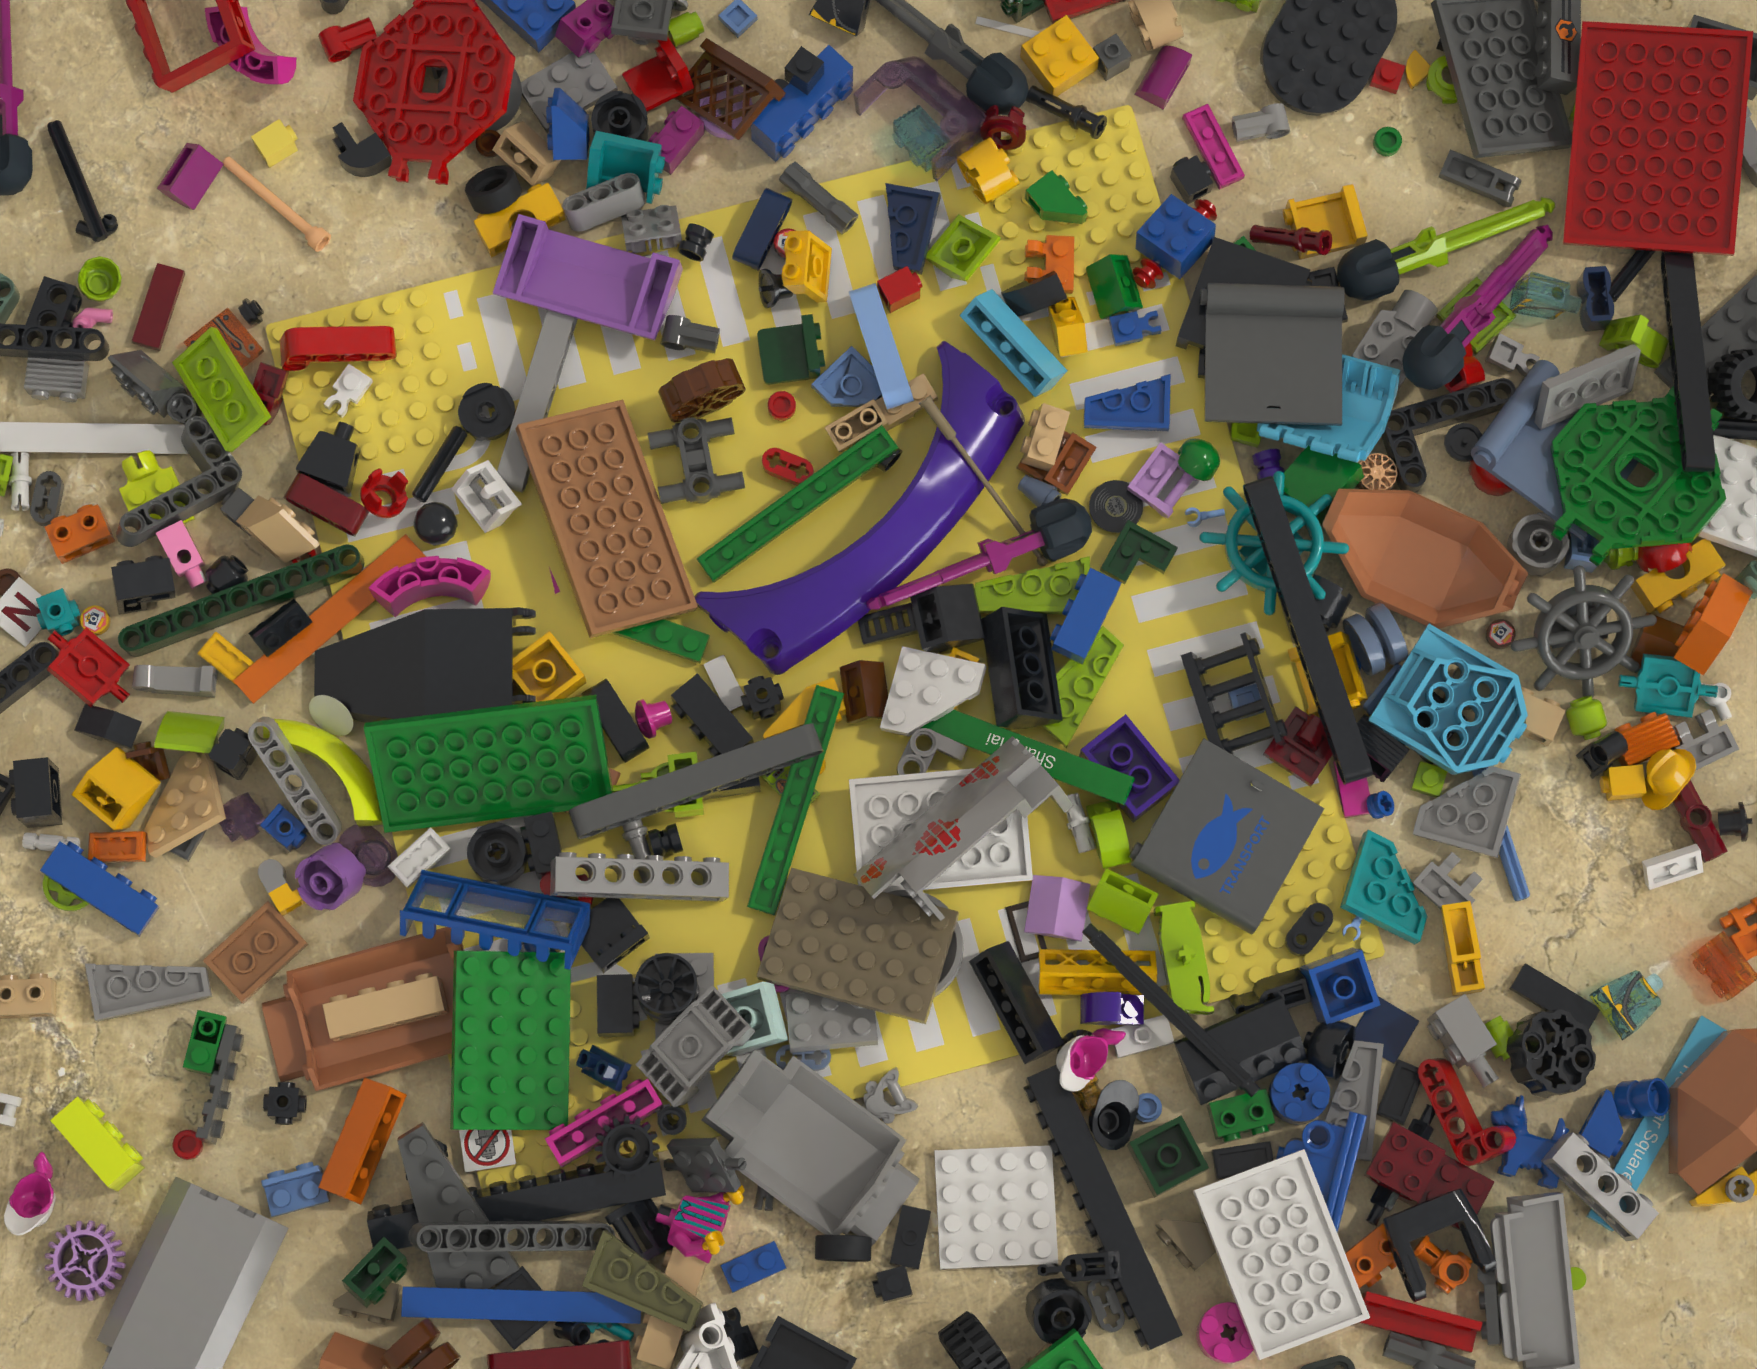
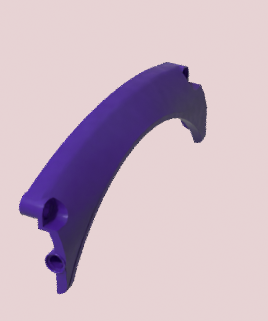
[694,341,1025,675]

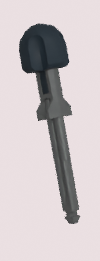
[875,0,1029,115]

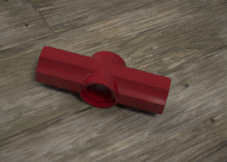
[1672,780,1728,863]

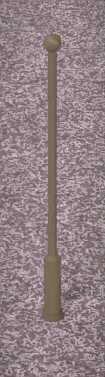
[919,395,1048,566]

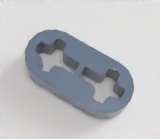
[775,1045,831,1071]

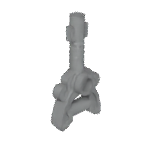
[861,1067,918,1124]

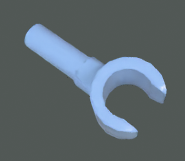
[1185,507,1225,527]
[1342,916,1362,941]

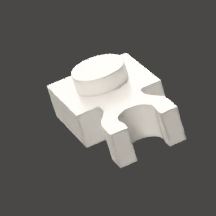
[324,364,373,419]

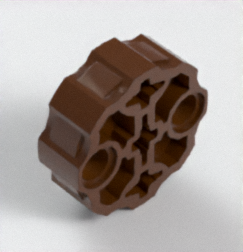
[658,358,746,423]

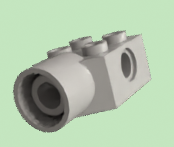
[1351,290,1438,392]

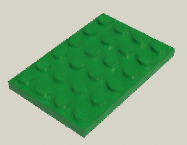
[450,951,571,1130]

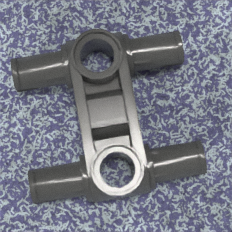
[648,417,745,504]

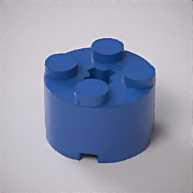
[1268,1063,1330,1125]

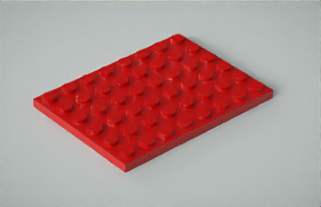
[1563,21,1753,256]

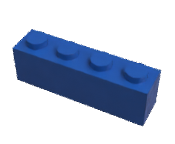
[40,841,159,937]

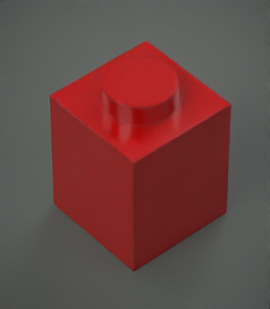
[877,266,923,313]

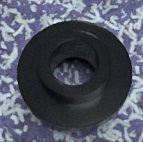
[238,298,264,326]

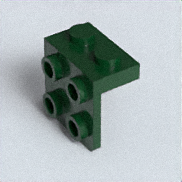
[757,314,825,385]

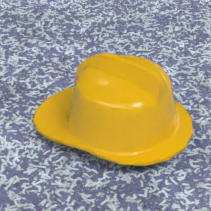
[1642,749,1696,810]

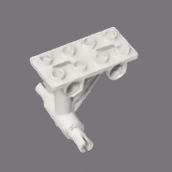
[675,1302,741,1369]

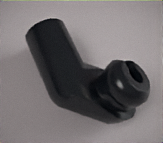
[76,214,118,238]

